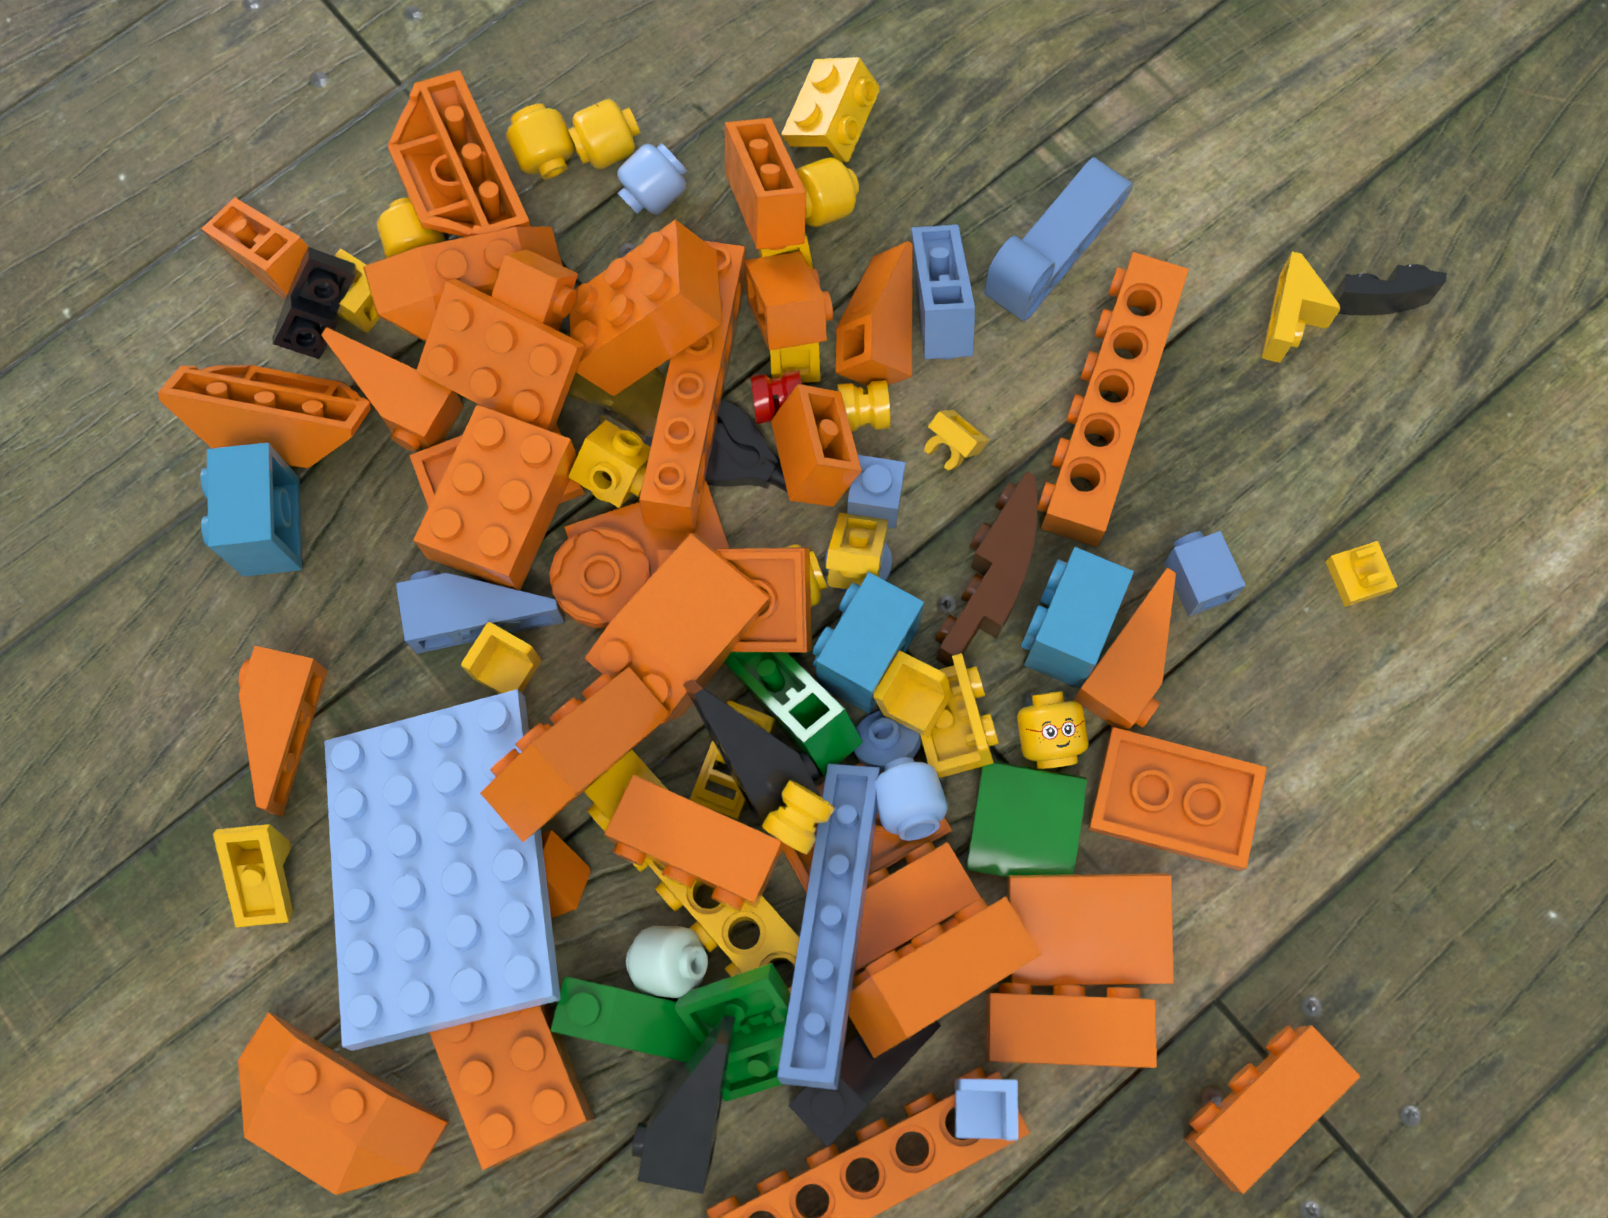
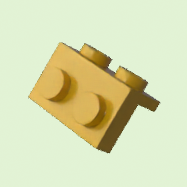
[781,57,880,162]
[920,653,999,778]

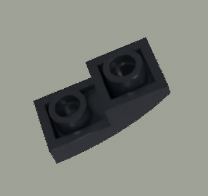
[272,247,356,359]
[1333,264,1447,316]

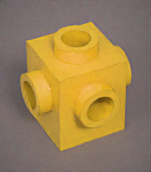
[568,420,651,508]

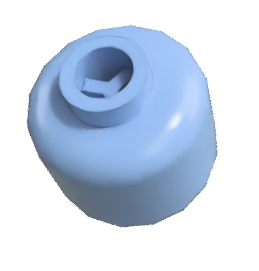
[617,143,688,215]
[875,757,948,841]

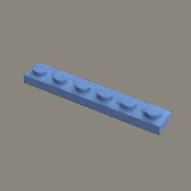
[777,764,881,1090]

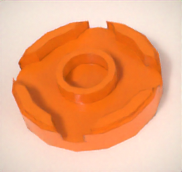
[549,527,651,628]

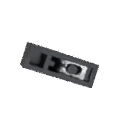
[683,680,821,825]
[632,1015,735,1194]
[788,1021,941,1147]

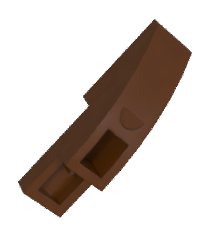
[935,472,1038,667]

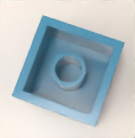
[201,442,302,577]
[1021,547,1134,689]
[812,572,924,715]

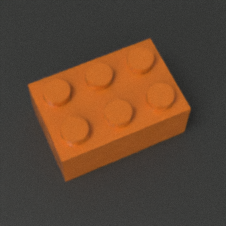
[570,219,722,397]
[413,405,577,591]
[480,667,671,842]
[848,896,1042,1058]
[429,1003,595,1170]

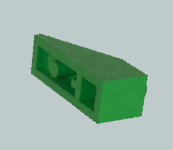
[723,652,863,776]
[551,976,700,1062]

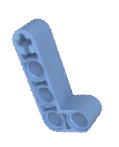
[984,157,1134,322]

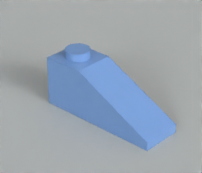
[911,224,975,360]
[396,570,565,654]

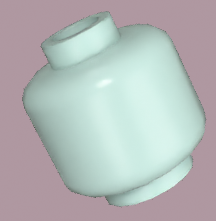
[626,926,708,998]

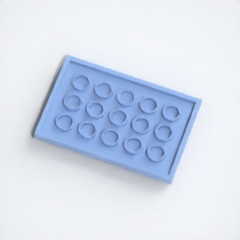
[324,689,561,1051]

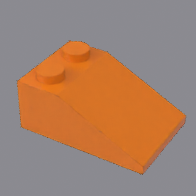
[584,533,772,725]

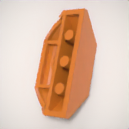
[388,70,530,237]
[363,227,562,342]
[158,365,371,468]
[238,1012,449,1195]

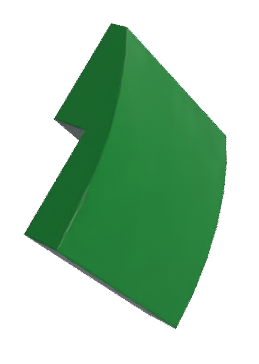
[966,761,1087,877]
[674,963,791,1102]

